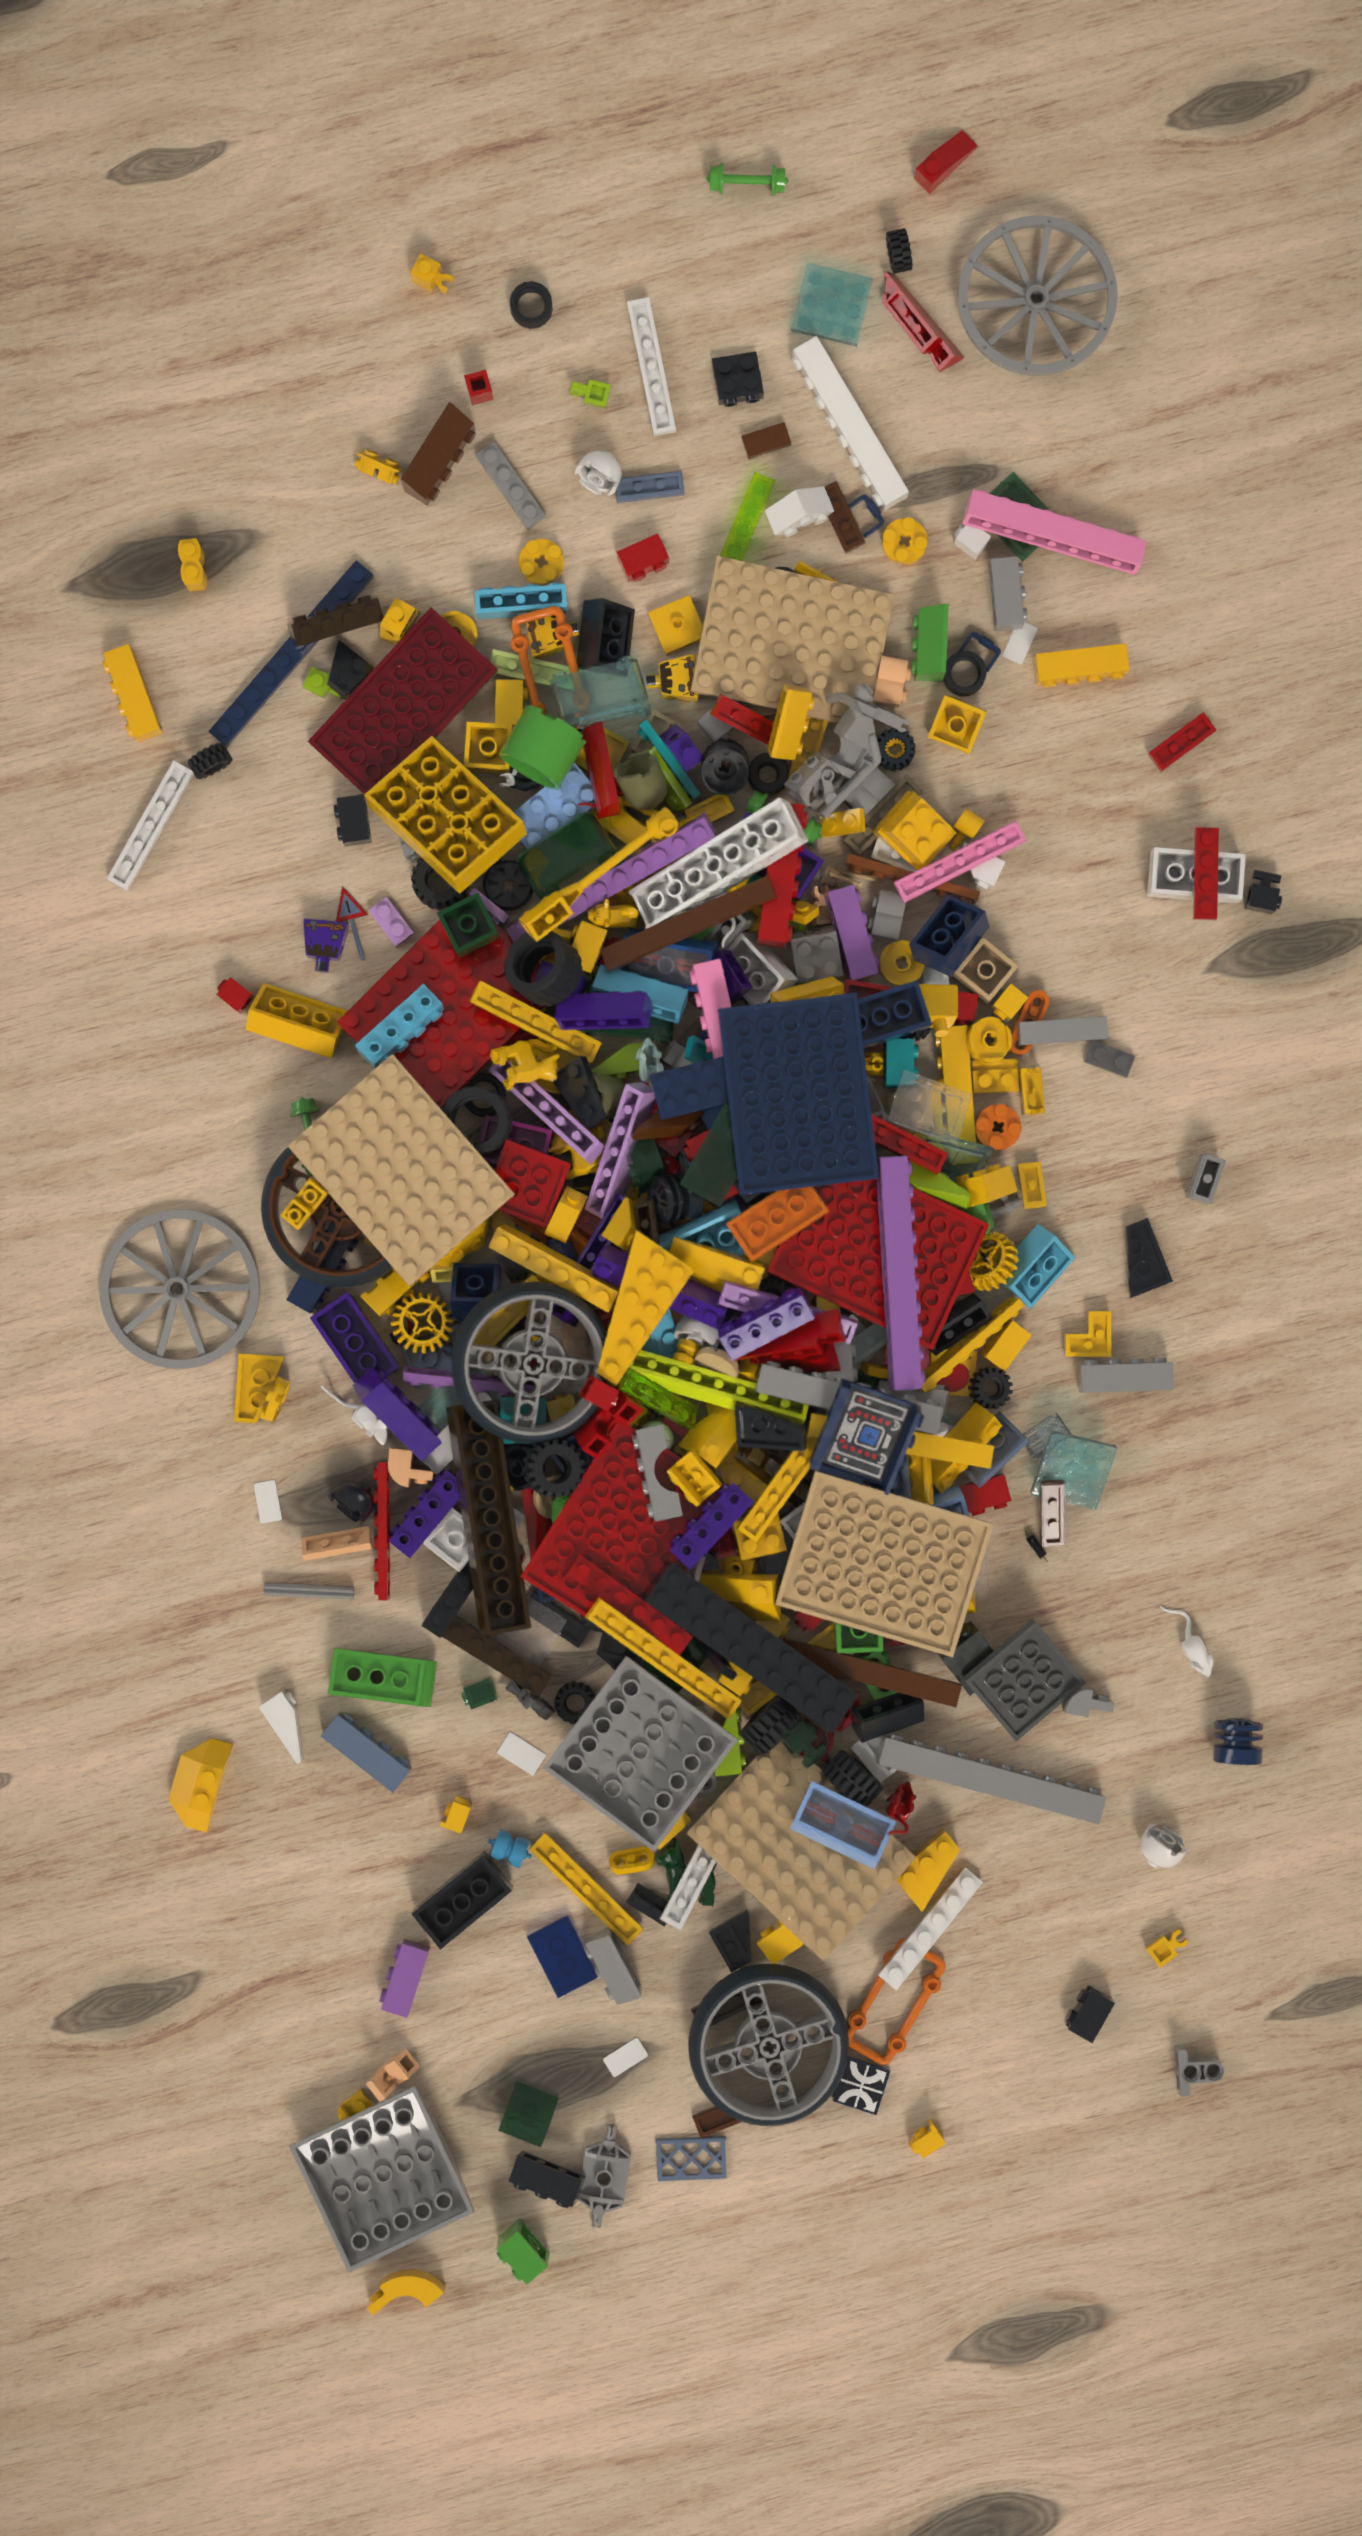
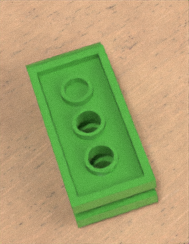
[328,1648,437,1707]

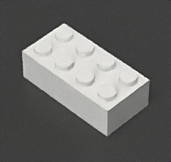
[1147,847,1246,903]

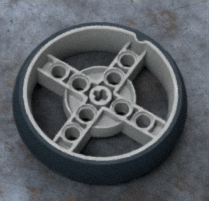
[451,1282,610,1443]
[688,1964,849,2126]

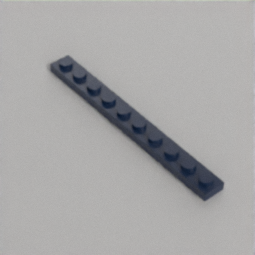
[208,560,374,748]

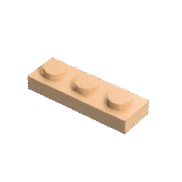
[301,1526,372,1561]

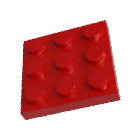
[495,1139,571,1228]

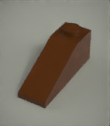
[632,1110,704,1140]

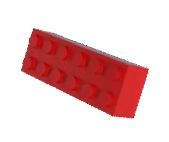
[757,803,808,948]

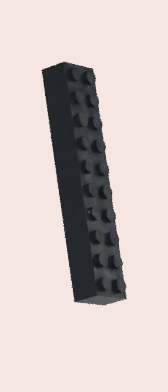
[641,1561,858,1733]

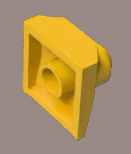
[927,694,987,755]

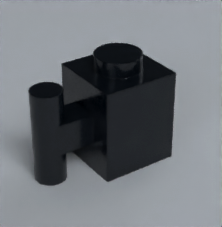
[1245,870,1282,914]

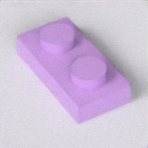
[468,888,510,926]
[369,896,414,947]

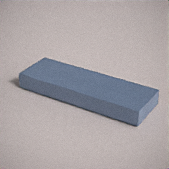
[616,471,684,503]

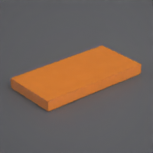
[726,1187,829,1263]

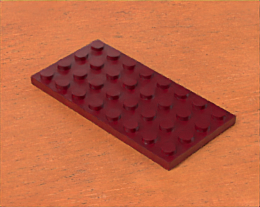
[308,607,498,794]

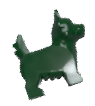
[655,1838,717,1906]

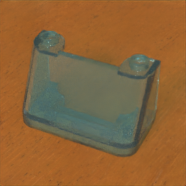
[549,656,651,729]

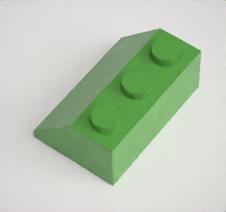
[911,604,949,682]

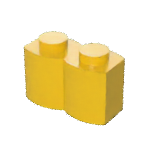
[178,538,207,592]

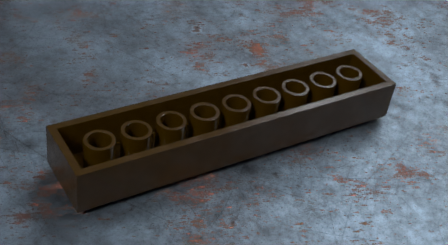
[446,1399,531,1636]

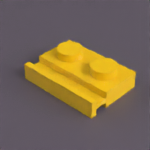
[971,1059,1019,1094]

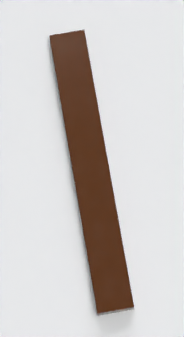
[600,875,777,972]
[782,1637,962,1707]

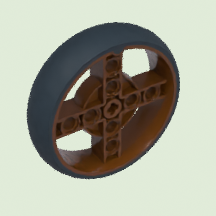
[261,1147,393,1287]

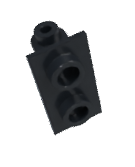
[626,1883,668,1927]

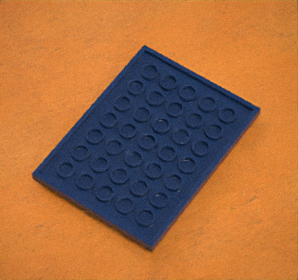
[717,993,879,1195]

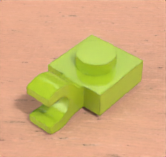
[570,379,611,409]
[302,667,342,699]

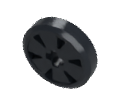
[483,860,534,911]

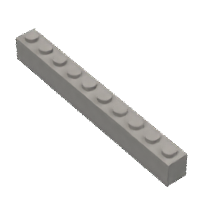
[876,1733,1106,1824]

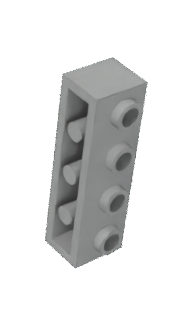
[1078,1358,1174,1393]

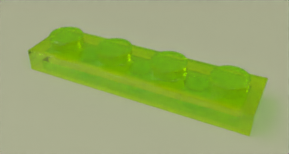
[720,472,775,561]
[618,1367,699,1430]

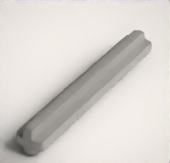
[263,1583,355,1599]

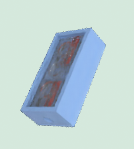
[790,1781,896,1869]

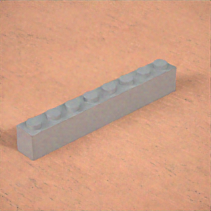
[755,1361,943,1435]

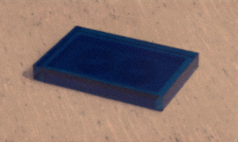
[527,1914,598,1998]

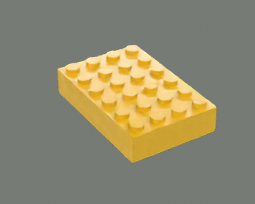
[364,736,527,894]

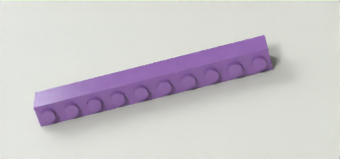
[506,812,717,942]
[877,1156,925,1391]

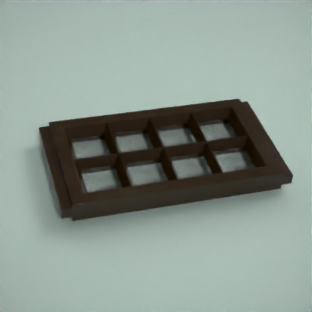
[733,1447,814,1507]

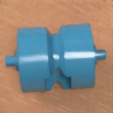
[488,1829,532,1869]

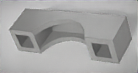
[632,1424,683,1521]

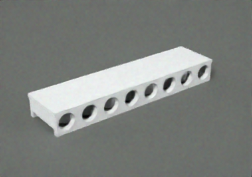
[628,797,808,929]

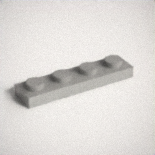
[475,442,546,530]

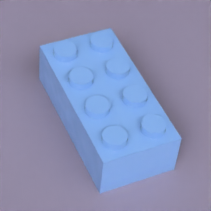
[514,763,595,859]

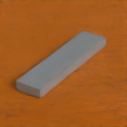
[1017,1016,1108,1045]

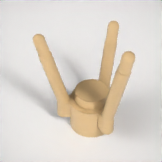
[821,866,879,891]

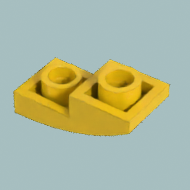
[280,1177,329,1230]

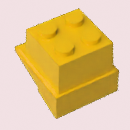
[872,791,956,871]

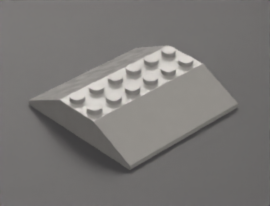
[543,1656,738,1852]
[289,2085,474,2272]

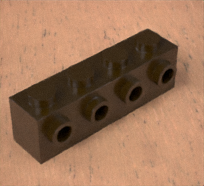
[287,595,384,647]

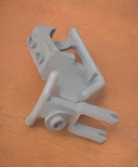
[784,683,909,818]

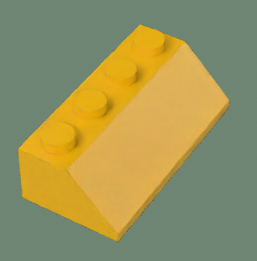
[245,983,348,1058]

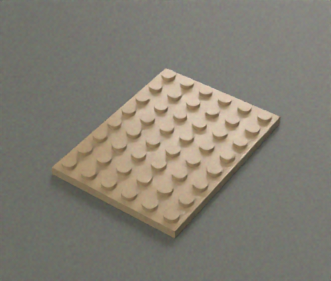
[690,556,894,724]
[288,1054,515,1286]
[775,1470,994,1657]
[686,1737,916,1962]

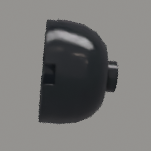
[505,1444,545,1491]
[328,1480,374,1525]

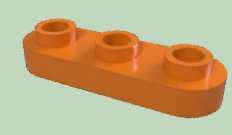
[1010,990,1050,1055]

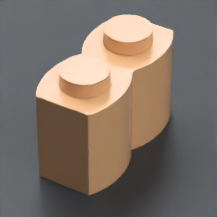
[873,656,912,708]

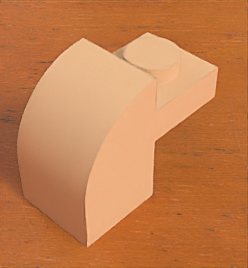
[388,1448,435,1487]
[366,2049,420,2102]

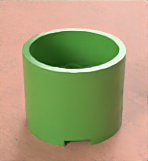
[499,705,586,790]

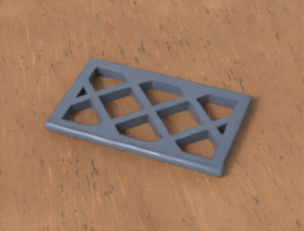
[655,2136,727,2181]

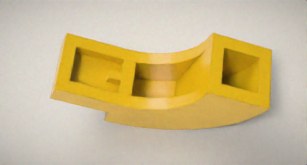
[367,2269,446,2315]

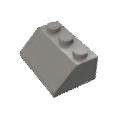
[584,1927,642,2005]

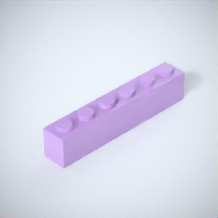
[488,1061,605,1165]
[585,1082,656,1219]

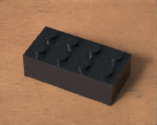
[411,1851,513,1950]

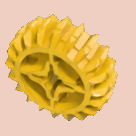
[969,1231,1019,1292]
[391,1292,453,1354]

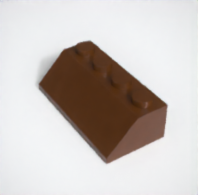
[401,402,476,506]

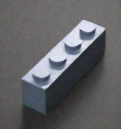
[320,1712,412,1793]

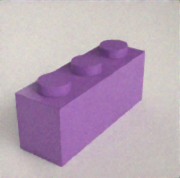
[379,1939,430,2018]

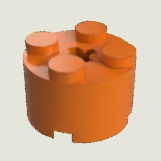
[975,1104,1021,1151]

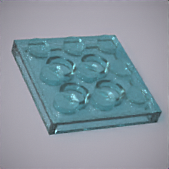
[791,263,873,347]
[1030,1430,1118,1510]

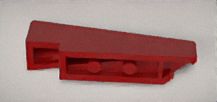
[738,1343,841,1373]

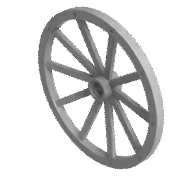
[958,215,1118,376]
[99,1209,260,1369]

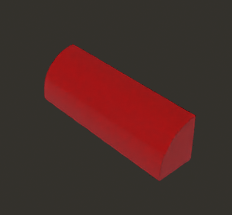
[581,721,621,819]
[522,1488,553,1558]

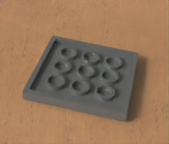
[963,1618,1086,1741]

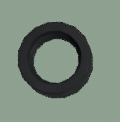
[509,281,553,329]
[943,651,987,696]
[465,1073,506,1117]

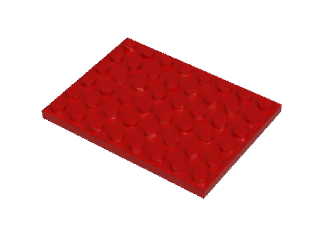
[337,896,544,1110]
[766,1179,990,1350]
[520,1421,724,1633]

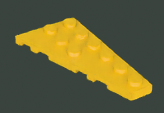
[597,1230,695,1386]

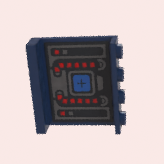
[809,1378,924,1495]

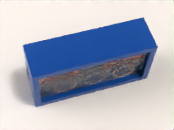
[620,928,718,992]

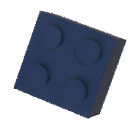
[450,1263,501,1317]

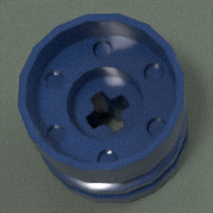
[1213,1718,1263,1765]

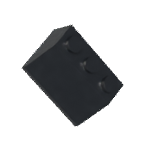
[577,598,635,677]

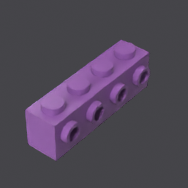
[824,885,880,980]

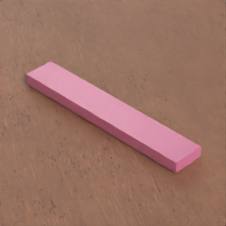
[894,820,1027,903]

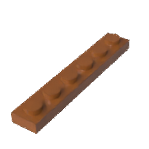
[845,853,980,904]

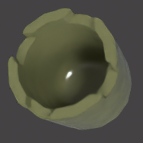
[613,751,667,810]
[592,1072,625,1119]

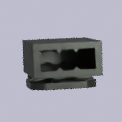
[937,1621,994,1696]

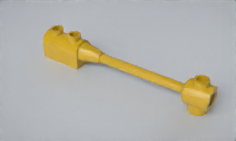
[518,807,679,942]

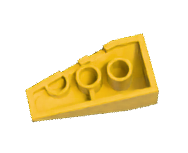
[669,1237,765,1293]
[678,1407,737,1473]
[699,1573,781,1621]

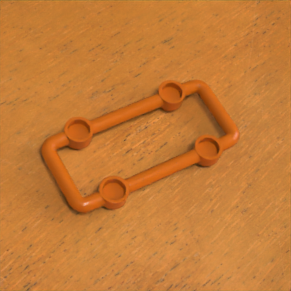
[511,606,591,729]
[847,1938,946,2065]

